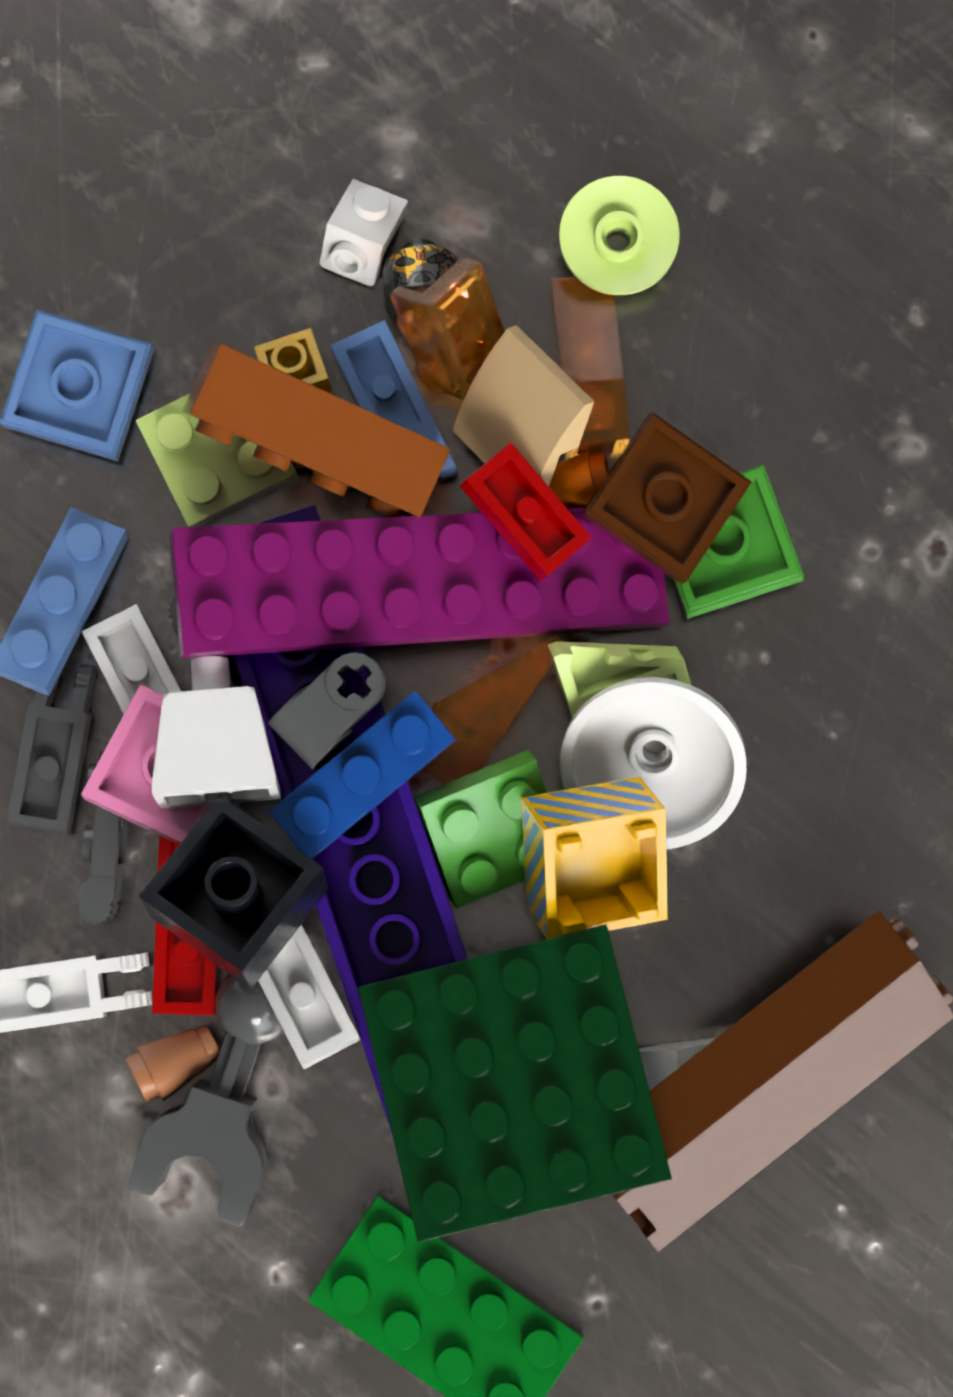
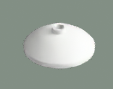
[560,677,747,849]

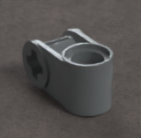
[268,652,386,770]

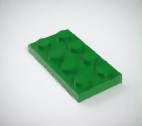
[308,1193,584,1397]

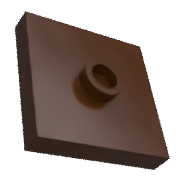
[581,412,752,584]

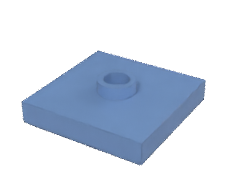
[0,309,155,462]

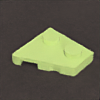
[548,641,691,718]

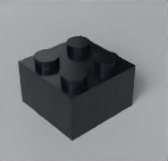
[139,795,329,990]

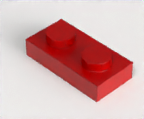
[460,442,592,581]

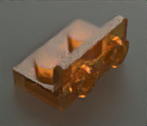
[390,256,505,400]

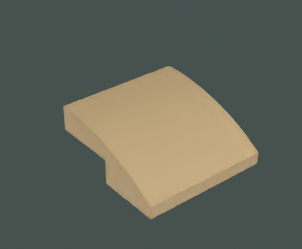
[452,325,594,486]

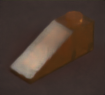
[551,277,630,457]
[421,636,565,785]

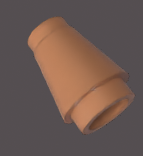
[125,1025,220,1103]

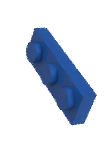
[268,691,456,859]

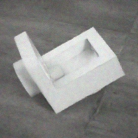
[319,179,408,286]

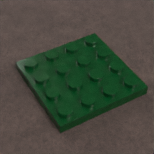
[358,924,672,1243]

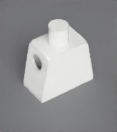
[152,656,281,809]

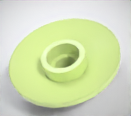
[559,176,680,295]

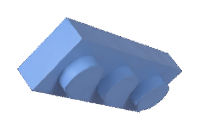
[0,507,128,696]

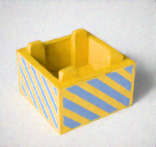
[521,777,668,939]

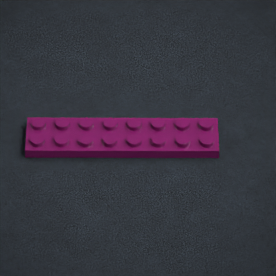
[169,508,670,658]

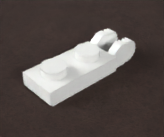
[0,952,153,1033]

